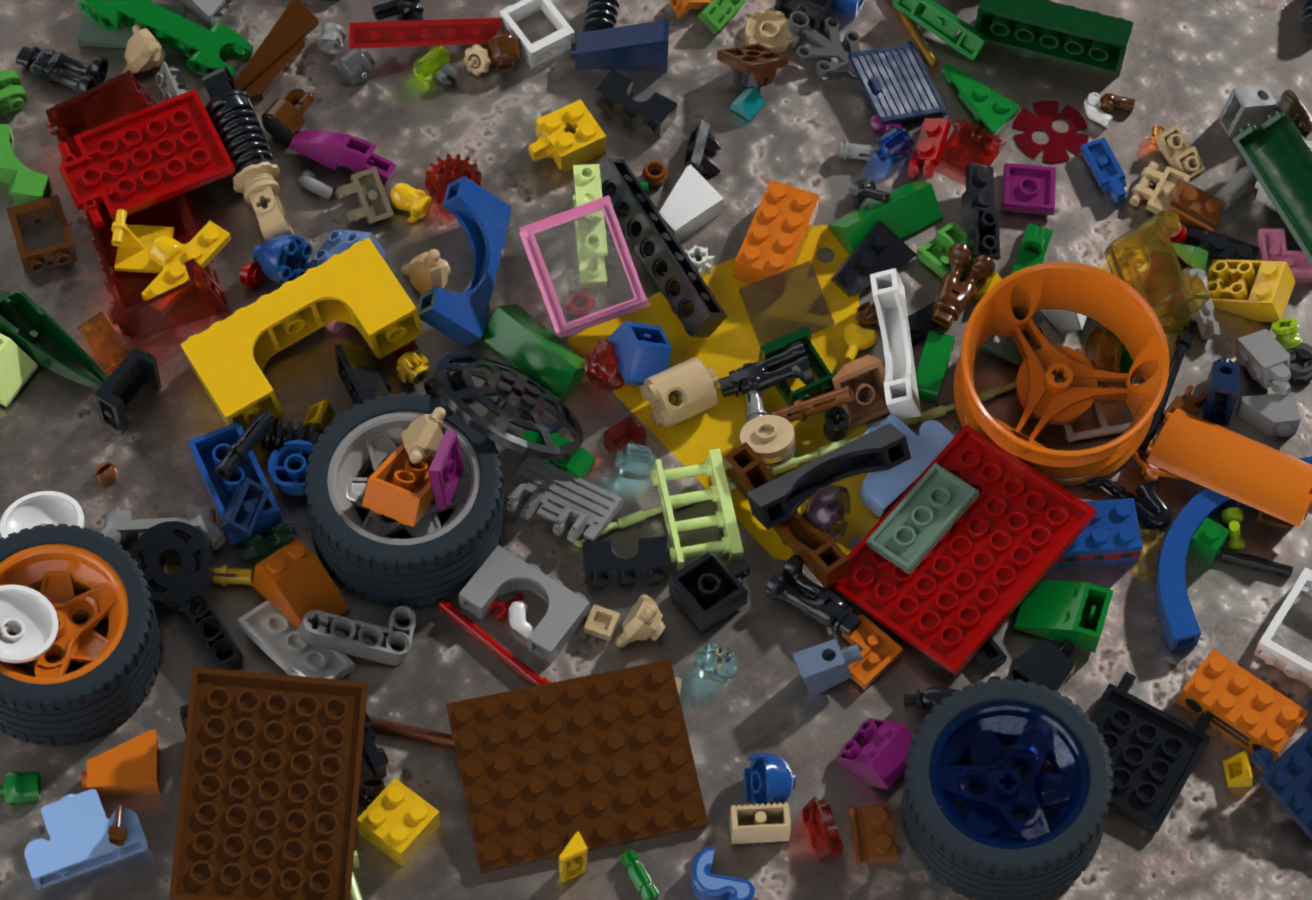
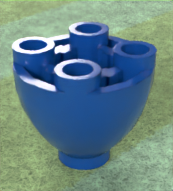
[253,234,312,285]

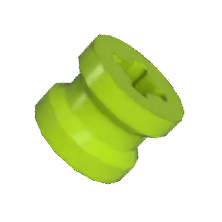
[1272,318,1302,349]

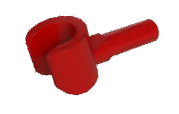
[489,593,525,622]

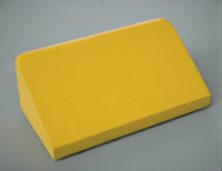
[559,831,588,883]

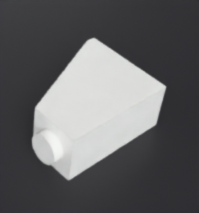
[659,164,724,242]

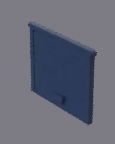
[848,41,948,125]

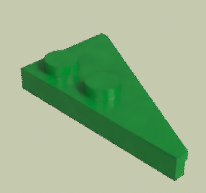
[942,62,1020,139]

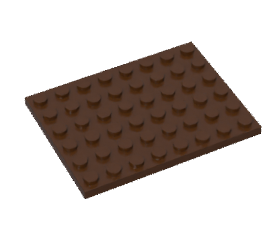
[446,659,708,873]
[169,667,368,900]

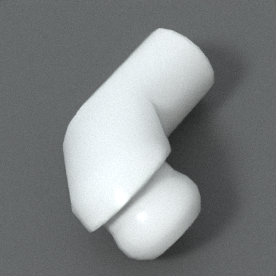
[1084,92,1113,128]

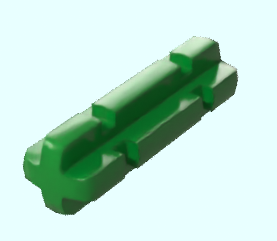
[620,849,659,900]

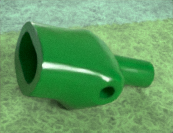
[0,771,41,806]

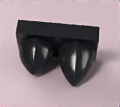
[680,120,721,174]

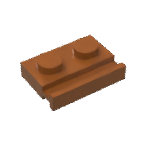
[1166,179,1225,232]
[849,803,898,864]

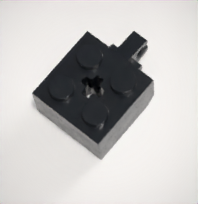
[669,551,751,633]

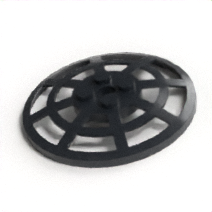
[433,354,584,460]

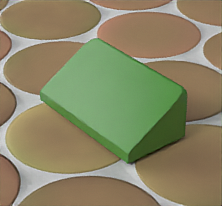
[1168,243,1209,271]

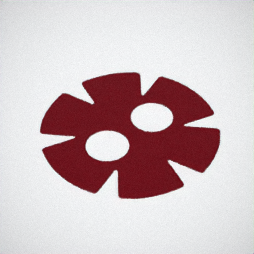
[1013,100,1089,163]

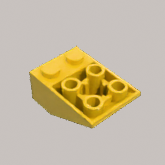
[1207,259,1296,322]

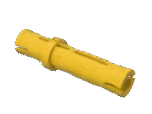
[168,564,254,587]

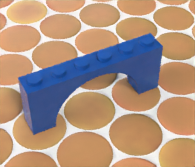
[417,176,511,347]

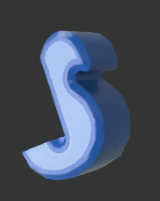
[691,846,755,900]

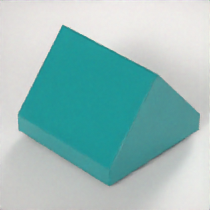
[730,87,765,121]

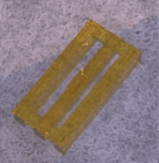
[1137,529,1163,582]

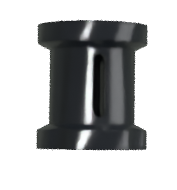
[823,407,849,442]

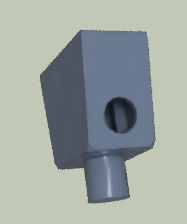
[793,639,863,697]

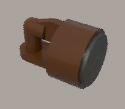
[261,89,315,142]

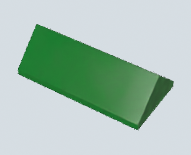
[828,180,943,255]
[480,304,595,400]

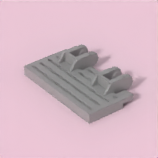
[504,456,623,543]

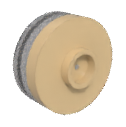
[740,415,796,468]

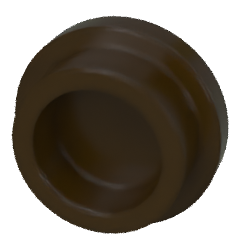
[359,779,386,803]

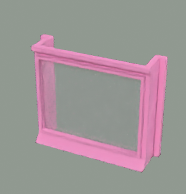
[519,195,650,338]

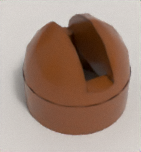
[95,462,118,486]

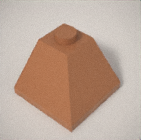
[832,354,890,429]

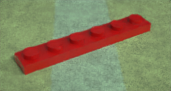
[348,18,501,49]

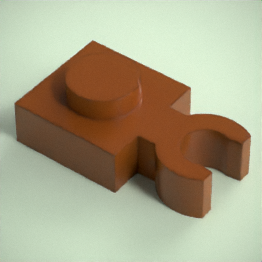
[1161,385,1206,420]

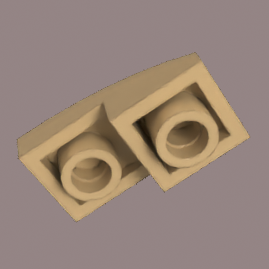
[1154,124,1205,178]

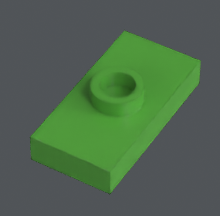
[698,0,747,34]

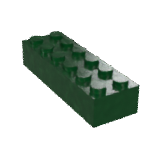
[974,0,1134,76]

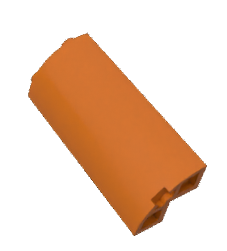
[1146,408,1312,527]

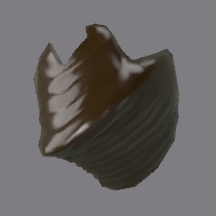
[1275,90,1312,139]

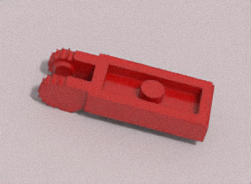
[908,118,951,179]

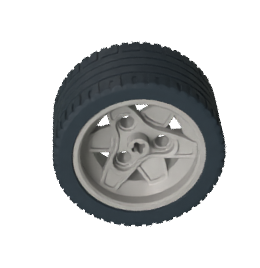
[305,392,505,608]

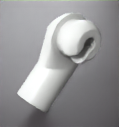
[508,600,535,639]

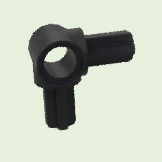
[372,0,424,21]

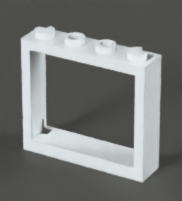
[1254,567,1312,689]

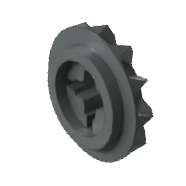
[1285,343,1312,382]

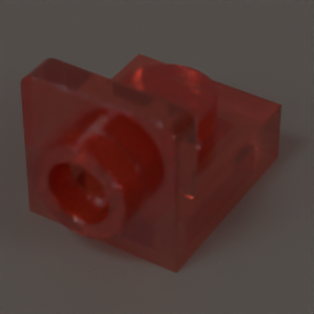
[603,416,647,453]

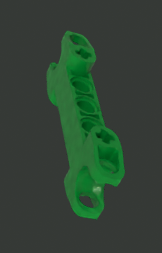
[77,0,253,80]

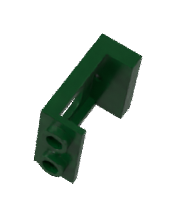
[759,325,838,406]

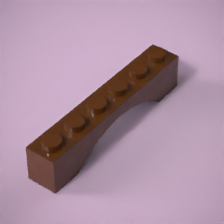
[724,442,849,589]

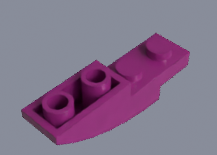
[289,130,397,185]

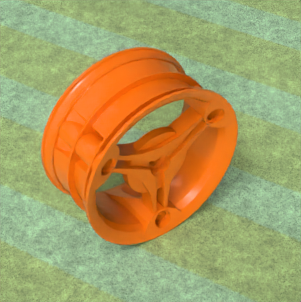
[953,262,1170,488]

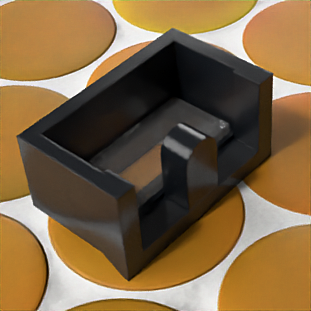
[775,0,834,33]

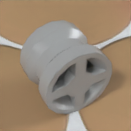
[317,22,347,54]

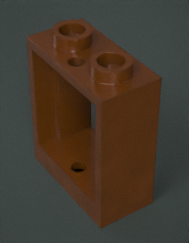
[7,195,77,273]

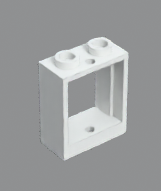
[499,0,575,68]

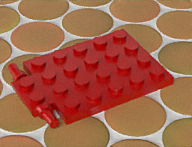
[58,88,236,228]

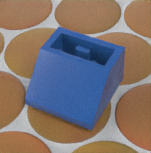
[605,321,672,386]

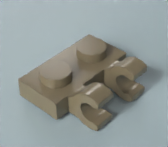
[335,167,394,226]

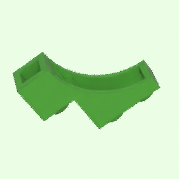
[0,124,52,206]

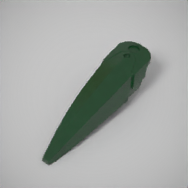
[0,290,108,390]

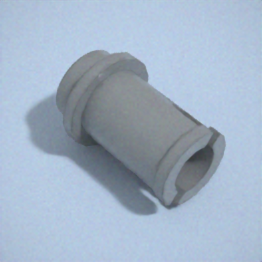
[838,140,871,161]
[745,390,767,421]

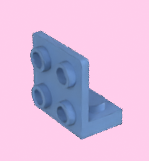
[307,229,387,269]

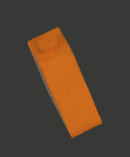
[81,729,160,798]

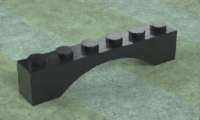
[746,423,911,529]

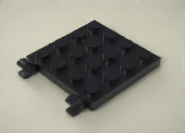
[1056,671,1212,833]

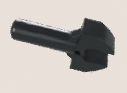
[849,179,891,204]

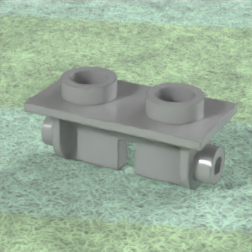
[156,61,188,101]

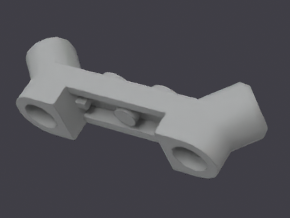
[100,506,226,551]

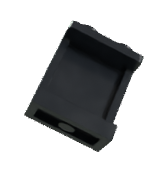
[94,347,162,435]

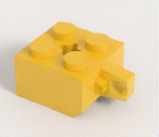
[528,99,606,172]

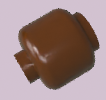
[487,30,522,70]

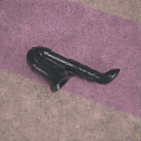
[1084,476,1172,529]

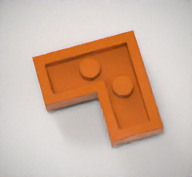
[842,614,903,690]

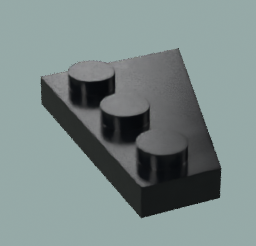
[830,220,917,297]

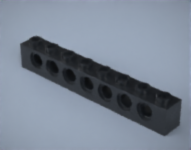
[600,158,727,338]

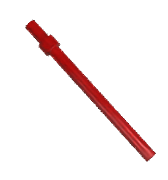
[438,599,552,686]

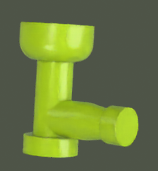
[1221,507,1245,550]

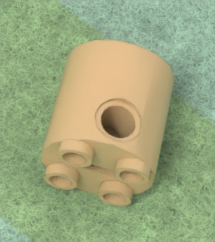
[639,357,719,428]

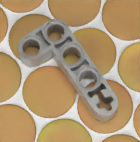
[298,606,416,665]

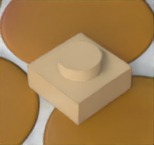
[584,604,620,641]

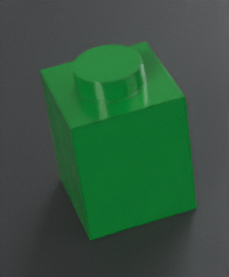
[1188,517,1231,566]

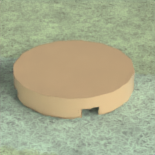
[744,9,794,53]

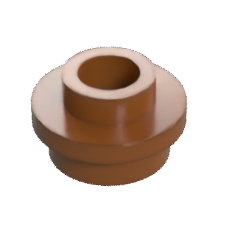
[642,161,668,186]

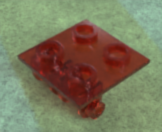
[941,118,1006,171]

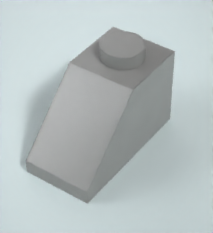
[1236,392,1301,437]

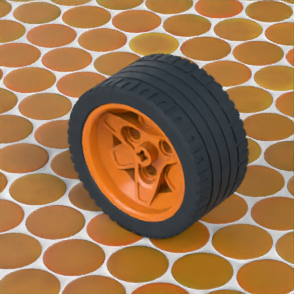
[0,524,162,746]

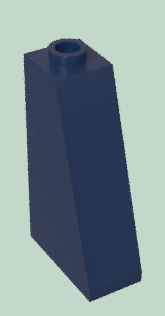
[571,20,669,72]

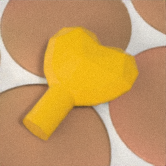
[843,322,878,363]

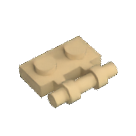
[1129,161,1191,219]

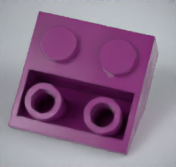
[835,718,913,789]

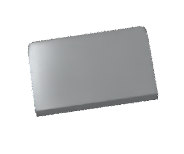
[1214,166,1257,210]

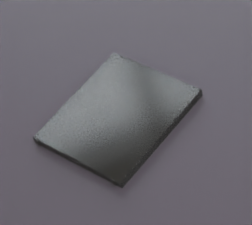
[738,260,835,346]

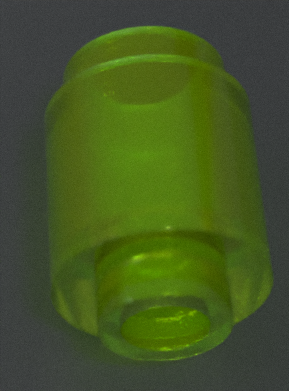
[413,45,451,82]

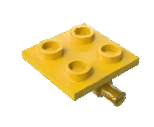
[111,209,175,274]

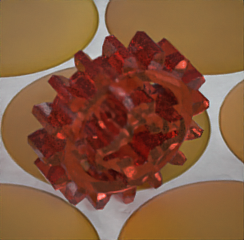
[425,154,481,204]

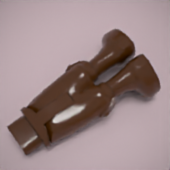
[932,244,995,327]

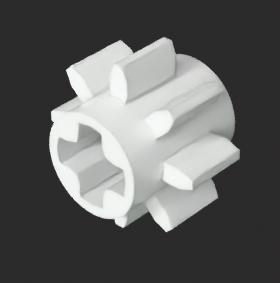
[684,245,714,277]

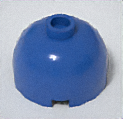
[268,440,314,496]
[743,753,796,805]

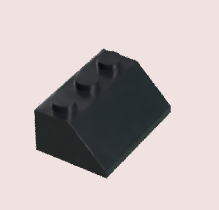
[335,343,391,405]

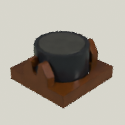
[717,43,789,87]

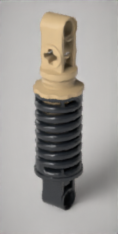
[201,66,294,241]

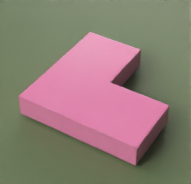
[1257,229,1312,278]

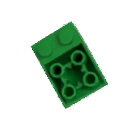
[1014,580,1114,653]

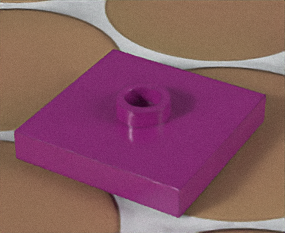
[1002,163,1056,215]
[428,430,464,510]

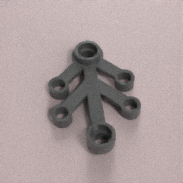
[787,11,860,78]

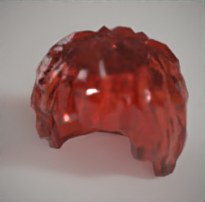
[584,338,626,391]

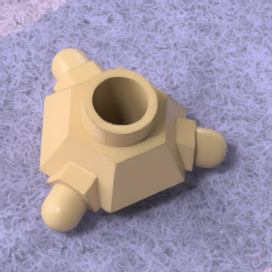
[122,24,165,79]
[401,249,451,294]
[401,407,446,464]
[616,595,667,648]

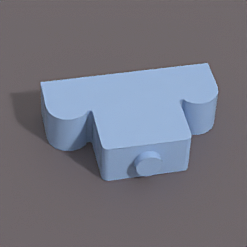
[859,414,955,519]
[24,789,149,890]

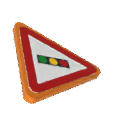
[1133,451,1186,482]

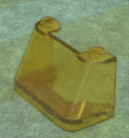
[1104,210,1210,334]

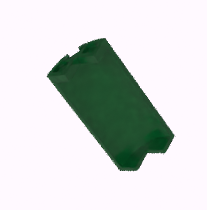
[1232,110,1312,266]

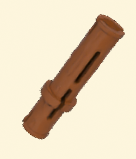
[772,385,854,422]

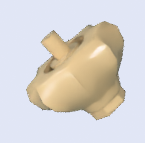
[463,44,492,76]

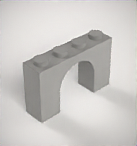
[459,545,590,664]

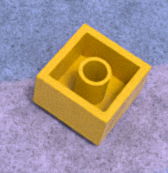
[357,778,440,867]

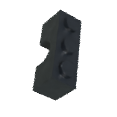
[595,69,677,139]
[582,536,669,586]

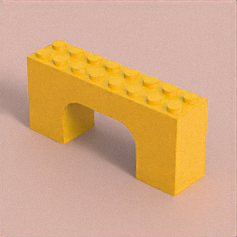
[180,237,425,431]

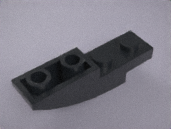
[962,163,1000,260]

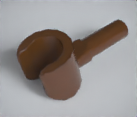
[108,805,128,846]

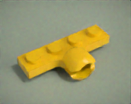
[141,221,231,312]

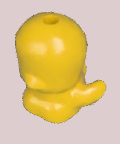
[389,182,433,223]

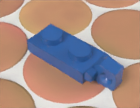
[1080,138,1127,205]

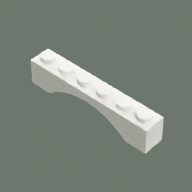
[870,268,921,421]

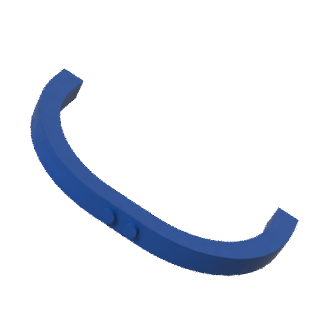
[1154,456,1312,652]

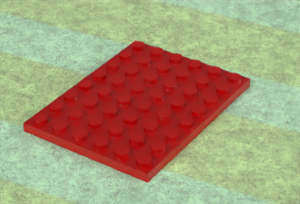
[830,425,1097,676]

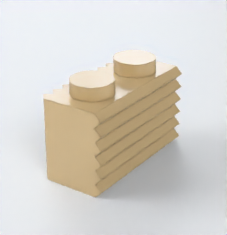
[729,802,791,844]

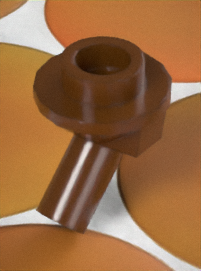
[855,302,880,330]

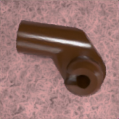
[1100,93,1135,112]

